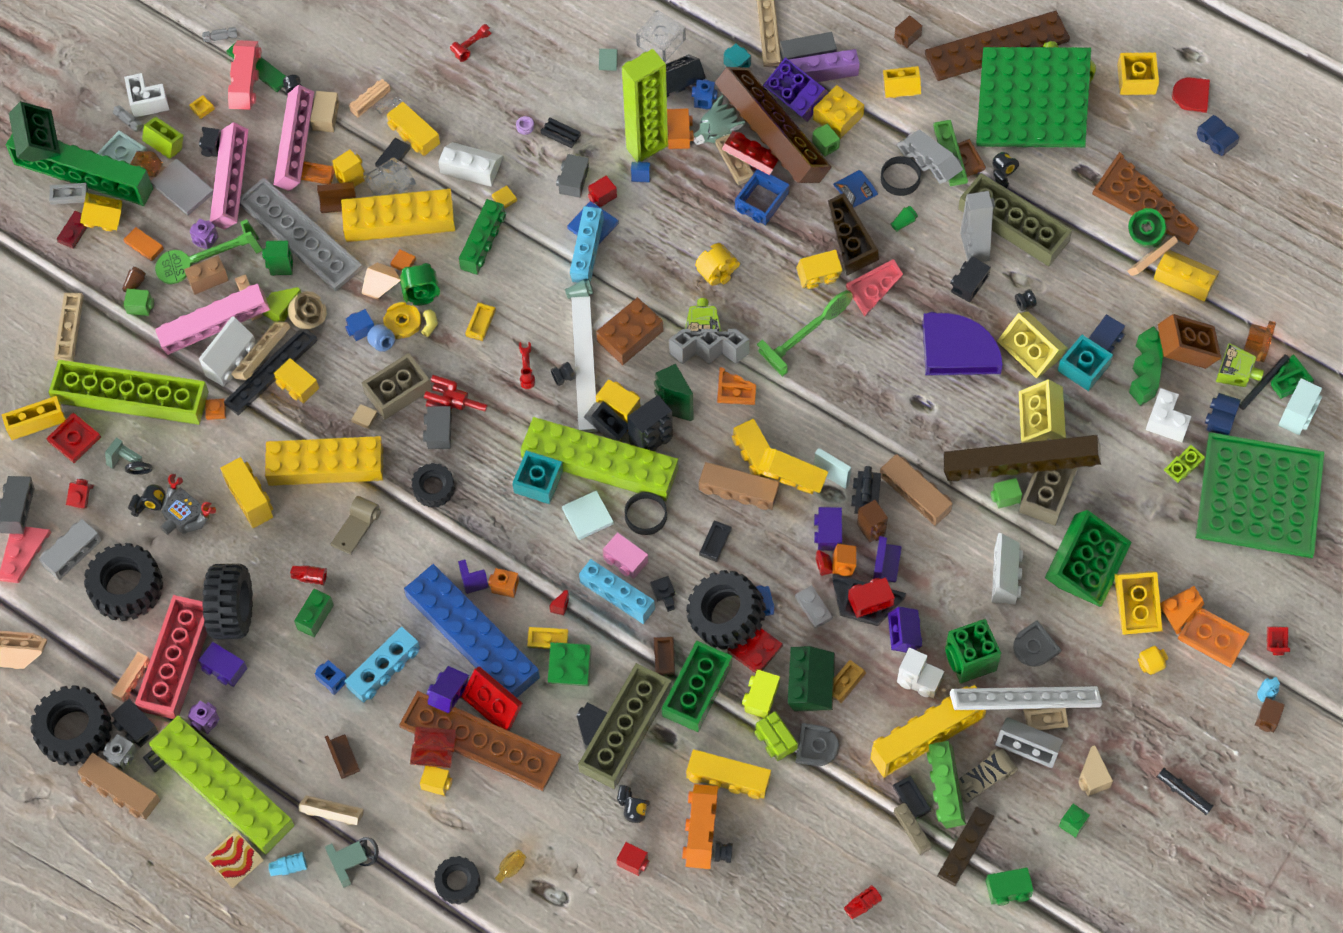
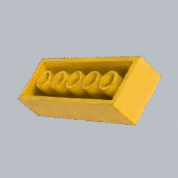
[341,188,455,242]
[265,436,383,486]
[871,685,987,777]

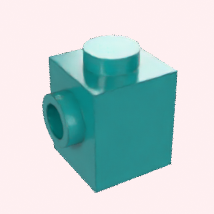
[723,44,751,68]

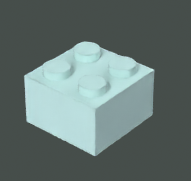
[1278,379,1323,435]

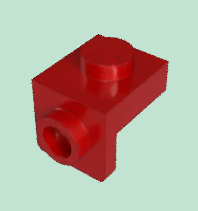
[66,479,94,509]
[1267,626,1290,656]

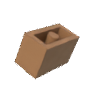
[184,255,229,295]

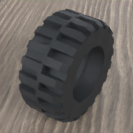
[84,543,163,621]
[202,564,253,639]
[686,570,766,650]
[30,685,112,766]

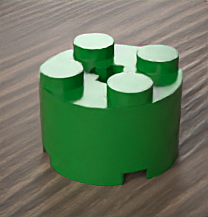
[1128,208,1167,248]
[400,263,440,306]

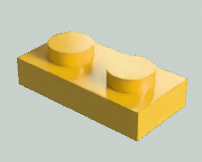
[527,627,569,649]

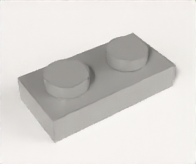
[49,183,88,205]
[795,585,833,629]

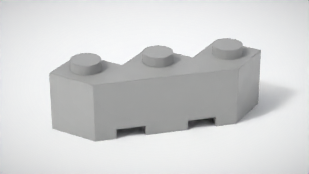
[896,130,963,184]
[669,329,749,364]

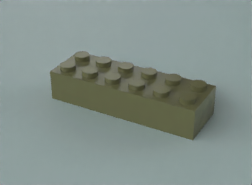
[958,173,1072,266]
[578,663,672,790]

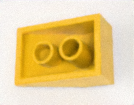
[1114,571,1162,635]

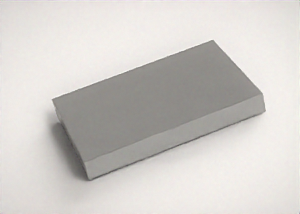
[151,159,214,216]

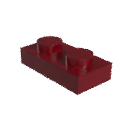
[57,211,88,249]

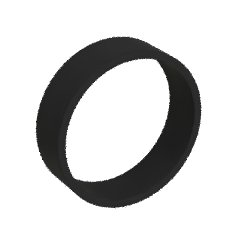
[880,156,921,196]
[624,492,667,535]

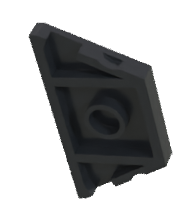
[832,574,906,626]

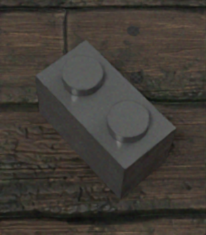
[556,154,589,198]
[423,406,452,449]

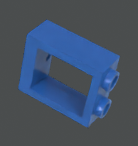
[735,169,789,226]

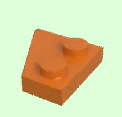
[717,367,756,405]
[1160,586,1204,635]

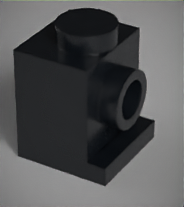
[199,127,221,157]

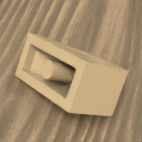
[1079,745,1113,796]

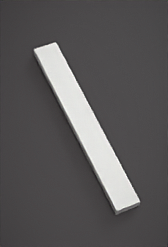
[571,296,598,432]
[950,686,1102,710]

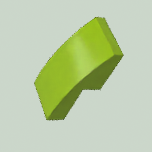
[1164,445,1205,483]

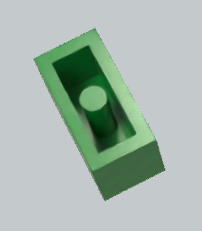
[262,240,294,276]
[294,589,334,638]
[985,867,1034,906]

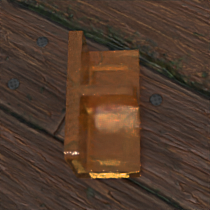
[1244,320,1276,363]

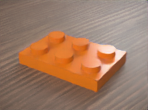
[1178,608,1250,668]

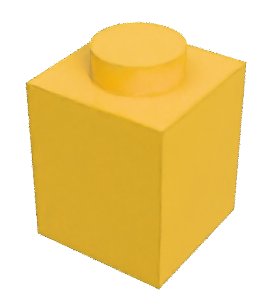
[420,765,453,796]

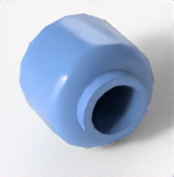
[367,324,395,352]

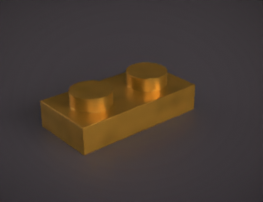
[833,660,866,703]

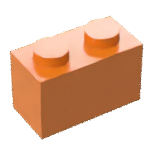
[667,108,693,149]

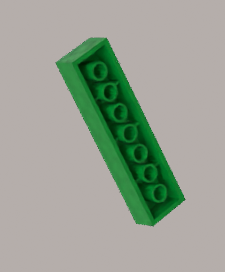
[6,134,153,206]

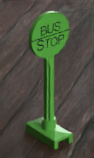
[155,219,262,284]
[757,290,853,377]

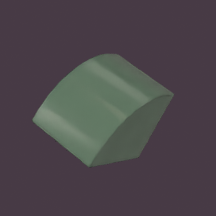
[599,49,618,71]

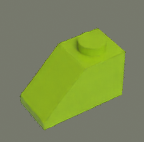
[263,287,301,322]

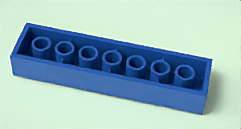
[404,564,540,698]

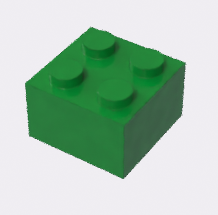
[548,642,592,686]

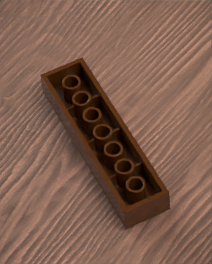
[715,67,832,183]

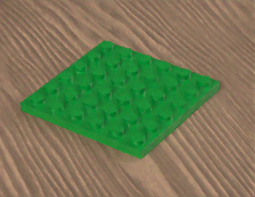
[976,47,1092,148]
[1195,432,1324,558]

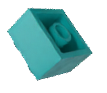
[1058,334,1113,392]
[512,450,563,504]

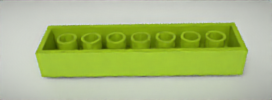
[622,49,668,162]
[48,360,209,425]
[520,417,679,502]
[149,715,294,855]

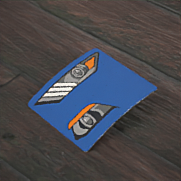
[833,170,878,208]

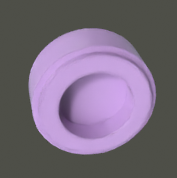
[516,116,534,135]

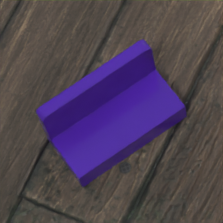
[873,536,902,583]
[458,559,489,594]

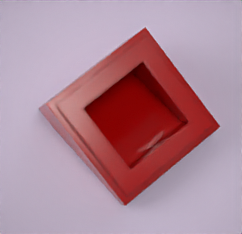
[815,550,833,576]
[549,590,570,616]

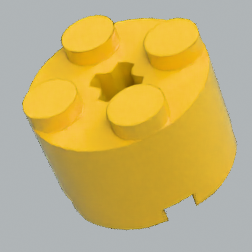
[695,243,740,286]

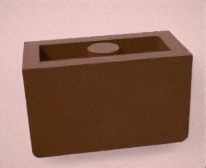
[317,182,356,213]
[325,734,360,779]

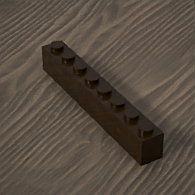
[944,435,1101,482]

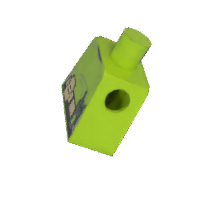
[685,298,721,331]
[1215,344,1264,387]

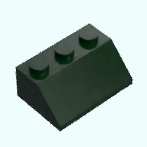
[9,101,60,162]
[654,363,694,421]
[788,646,835,712]

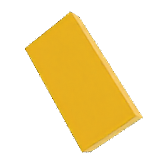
[465,302,496,341]

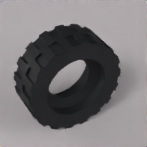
[411,463,455,508]
[434,856,480,905]

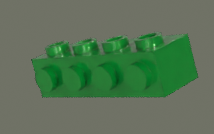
[459,199,506,275]

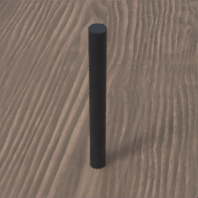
[1239,354,1290,410]

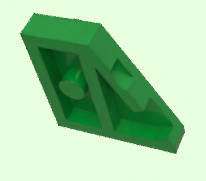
[1270,354,1314,399]

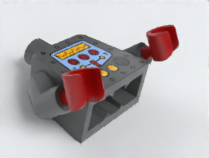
[160,474,216,535]

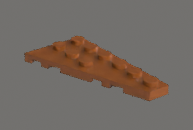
[1092,152,1199,245]

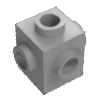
[103,734,137,770]

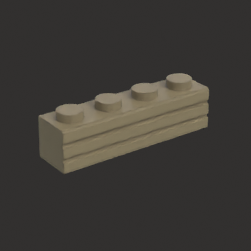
[893,803,932,855]

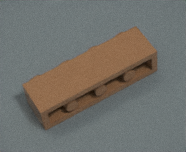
[880,454,953,526]
[699,462,779,510]
[78,753,160,820]

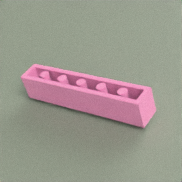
[273,85,314,191]
[210,122,249,230]
[155,284,270,355]

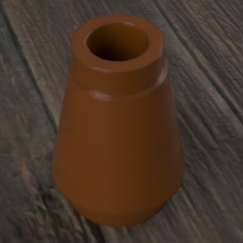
[122,266,146,293]

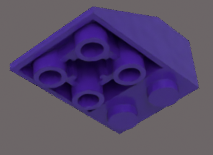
[763,57,829,122]

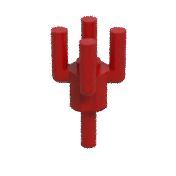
[424,375,488,412]

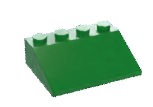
[1045,510,1132,607]

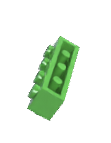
[927,741,966,829]

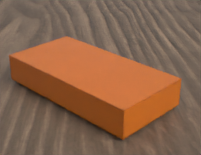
[301,161,335,184]
[123,227,164,261]

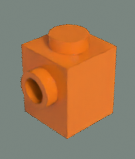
[833,544,856,576]
[488,568,519,598]

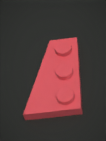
[846,259,903,317]
[0,527,51,583]

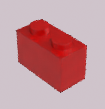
[848,577,895,618]

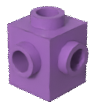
[190,219,219,250]
[188,701,220,735]

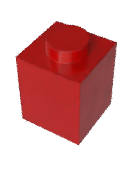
[588,175,617,207]
[616,842,650,876]

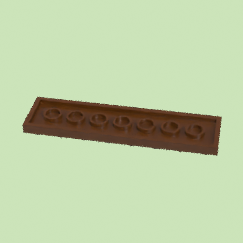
[925,10,1070,81]

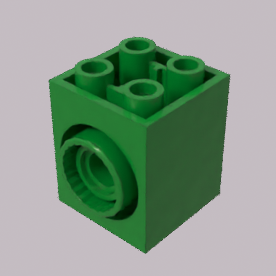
[945,618,1002,684]

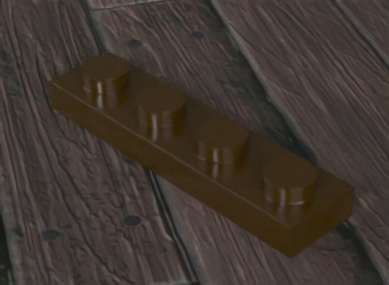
[937,806,995,886]

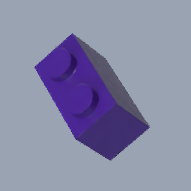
[814,507,842,551]
[888,606,922,653]
[198,642,248,687]
[427,666,469,713]

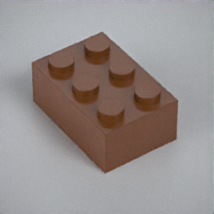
[596,297,664,365]
[1157,314,1221,369]

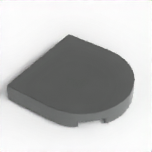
[1013,620,1062,667]
[796,723,839,766]

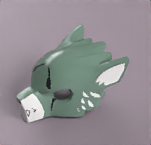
[693,95,745,145]

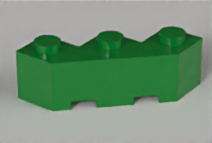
[1129,326,1163,406]

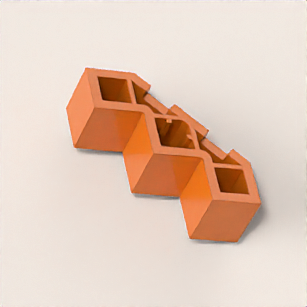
[682,784,718,869]

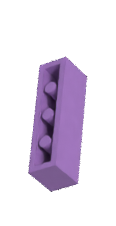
[790,49,860,82]

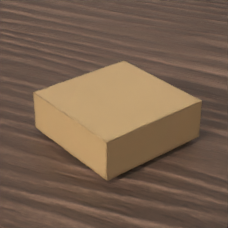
[351,404,378,429]

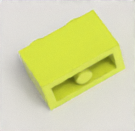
[742,669,780,718]

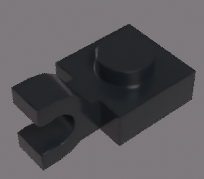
[650,576,675,612]

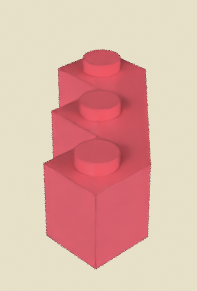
[228,40,262,110]

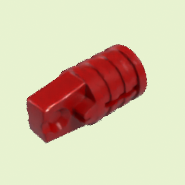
[290,565,327,586]
[844,885,882,919]

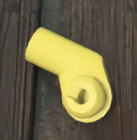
[421,309,438,337]

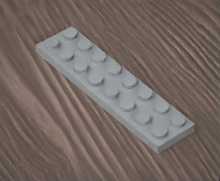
[239,178,363,291]

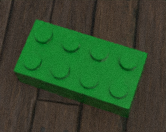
[662,640,732,732]

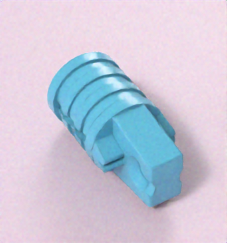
[1257,677,1280,702]
[268,852,307,876]

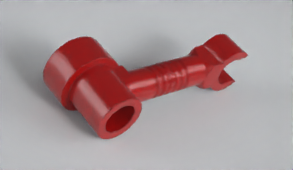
[450,24,491,62]
[519,342,535,389]

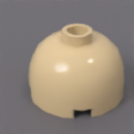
[288,291,327,330]

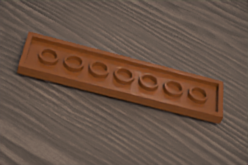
[399,691,561,791]

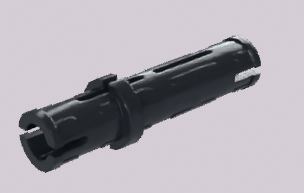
[1156,768,1214,815]

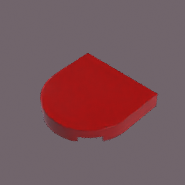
[1172,77,1210,113]

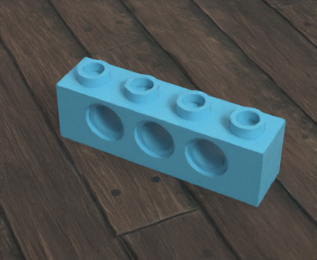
[570,206,604,283]
[579,559,655,624]
[345,626,420,703]

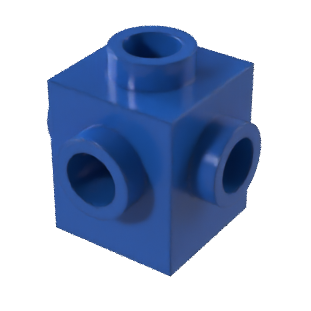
[692,80,718,109]

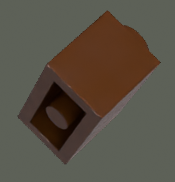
[857,500,888,543]

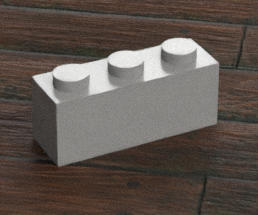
[39,519,102,580]
[995,717,1063,768]

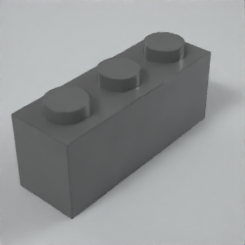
[780,32,837,61]
[0,476,35,534]

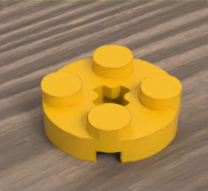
[383,302,421,339]

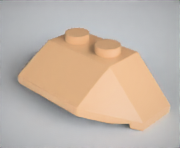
[0,631,47,669]

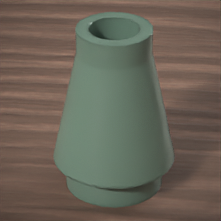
[565,279,594,299]

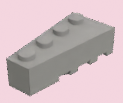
[960,191,995,262]

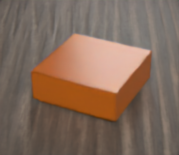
[390,249,416,271]

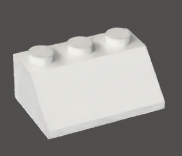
[438,142,503,187]
[199,316,256,387]
[992,533,1023,604]

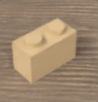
[310,91,340,133]

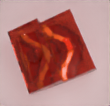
[410,727,456,768]

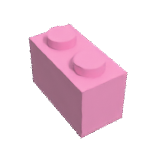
[603,532,648,579]

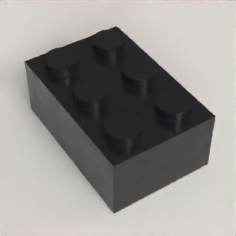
[627,395,673,452]

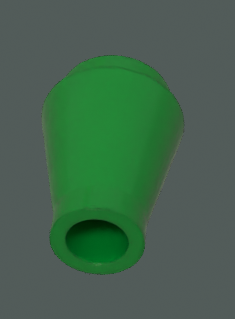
[890,206,918,232]

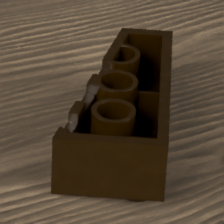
[828,193,879,276]

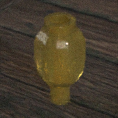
[494,849,527,884]

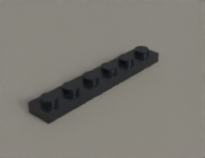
[224,329,318,416]

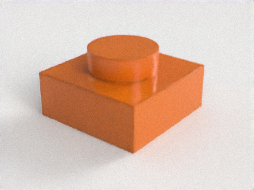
[205,398,226,420]

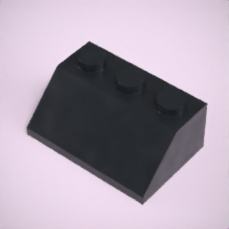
[666,54,706,97]

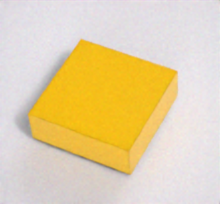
[189,95,215,119]
[492,185,517,209]

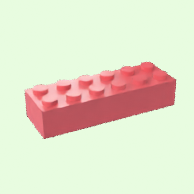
[135,595,207,719]

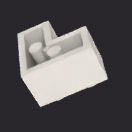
[124,73,169,118]
[1146,388,1191,442]
[897,648,944,698]

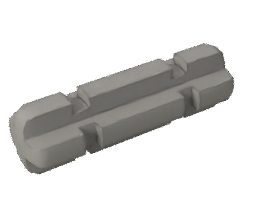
[202,27,237,42]
[113,105,142,132]

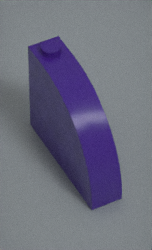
[922,312,1003,375]

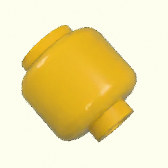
[1137,646,1168,675]

